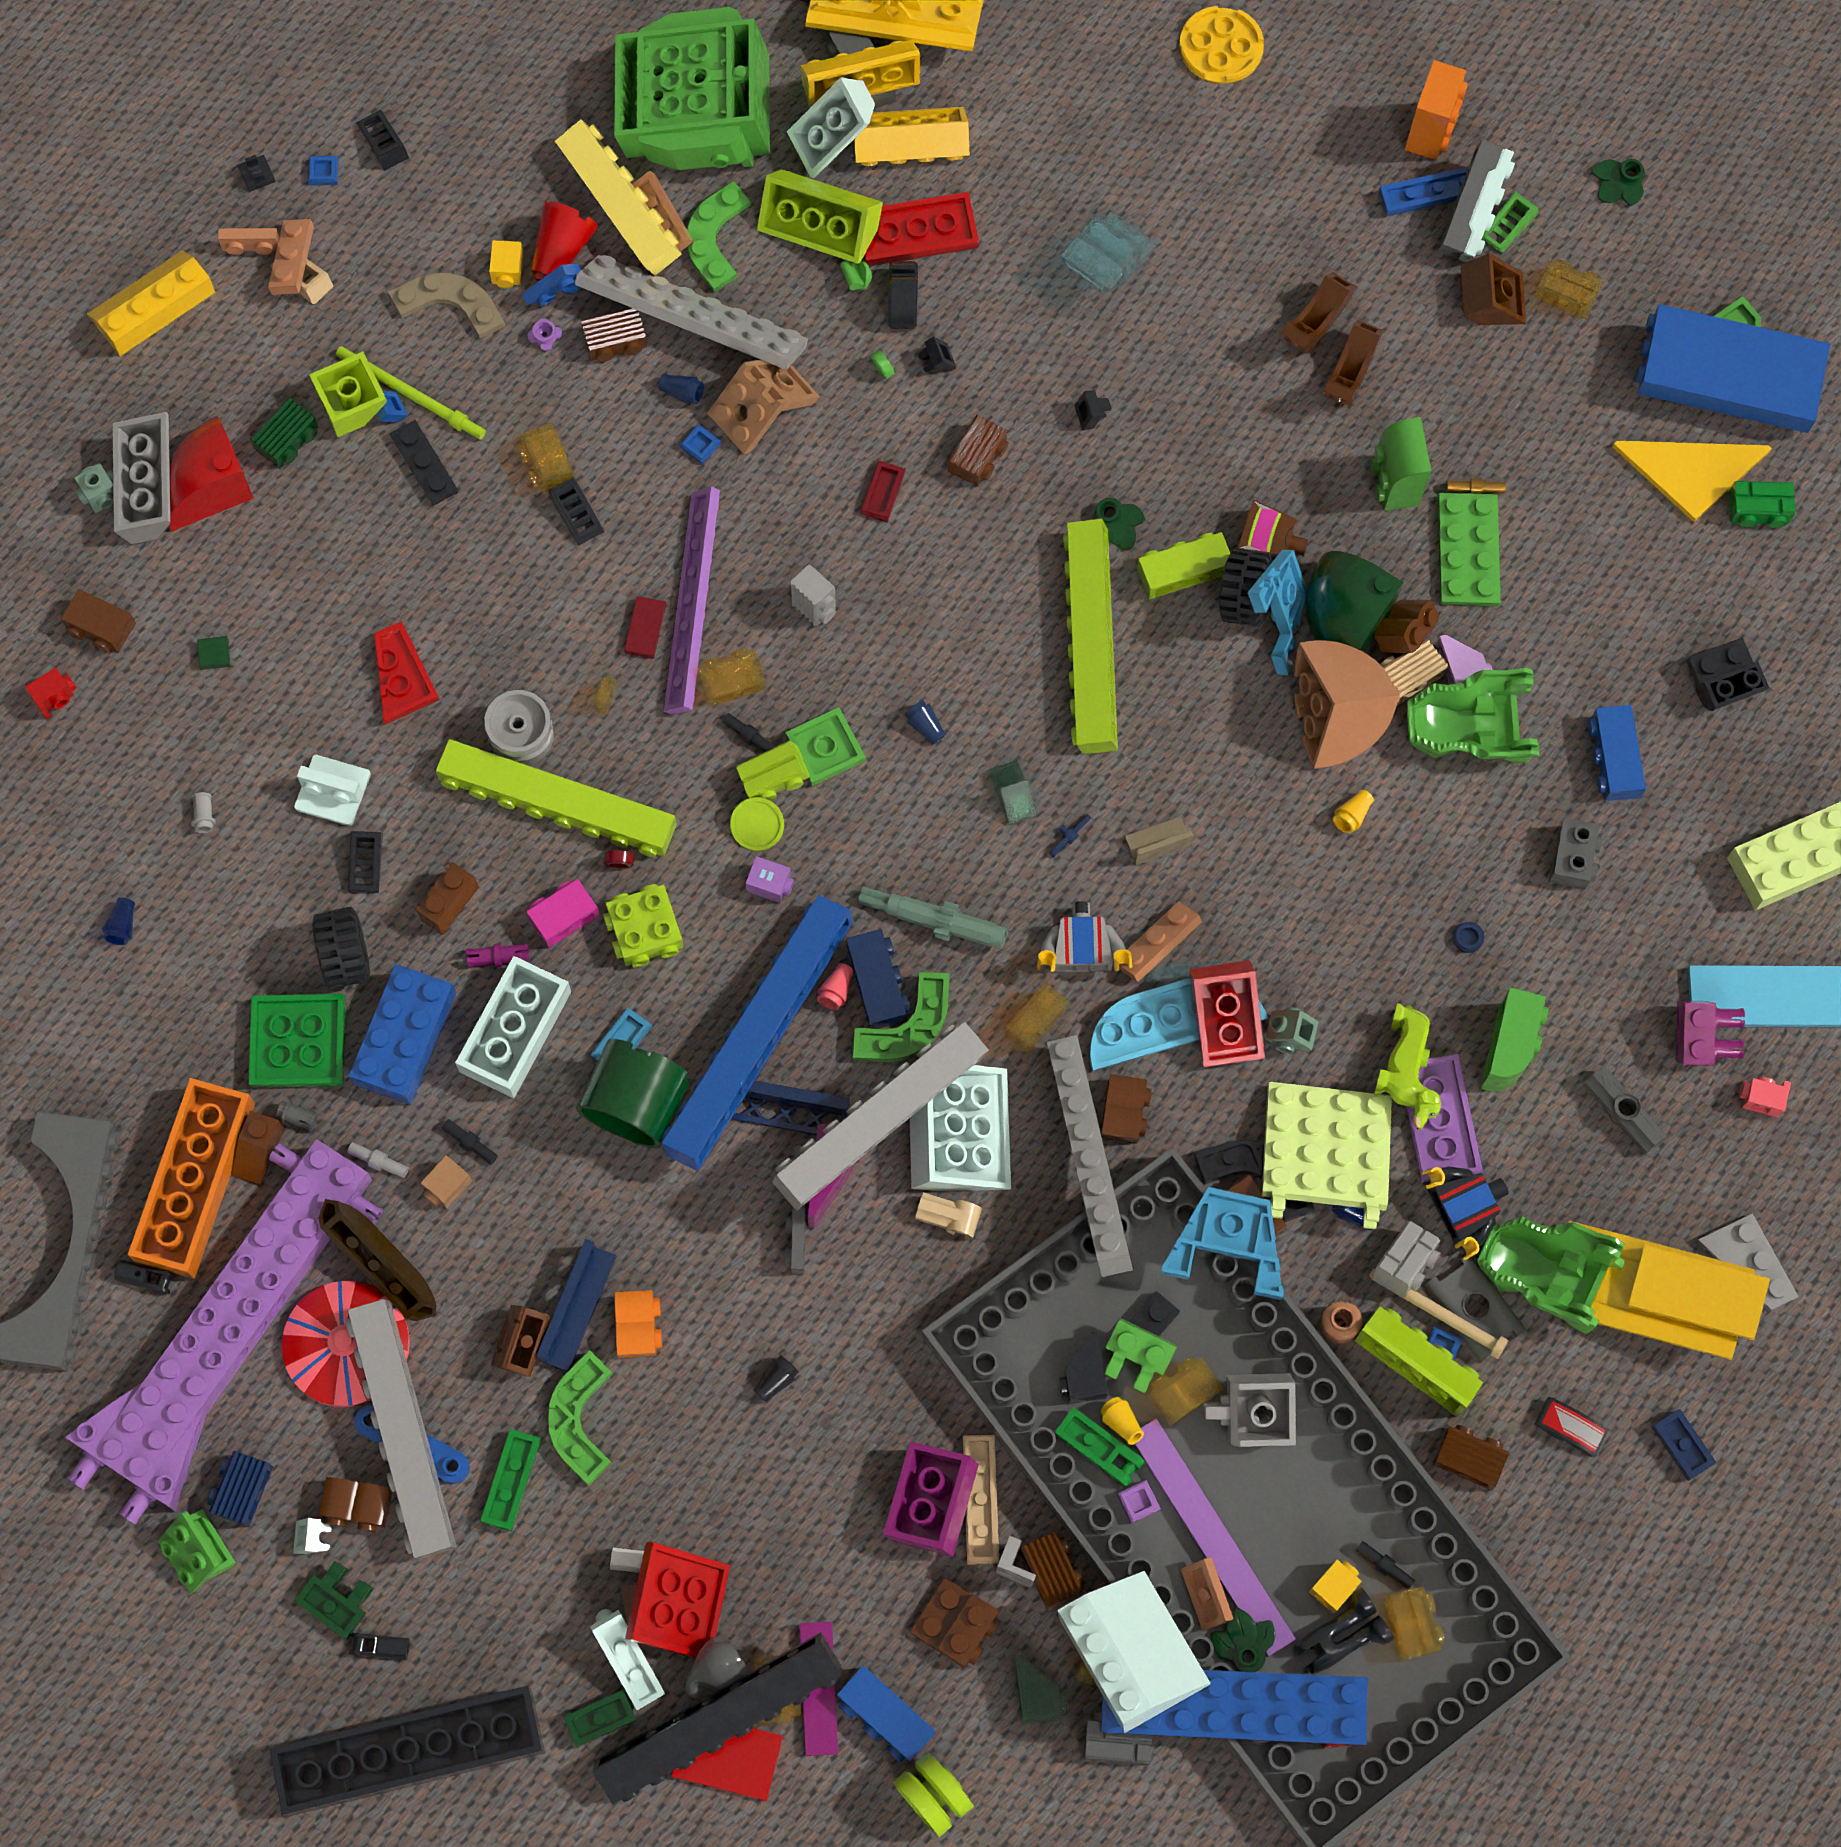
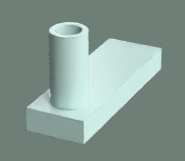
[590,1609,665,1710]

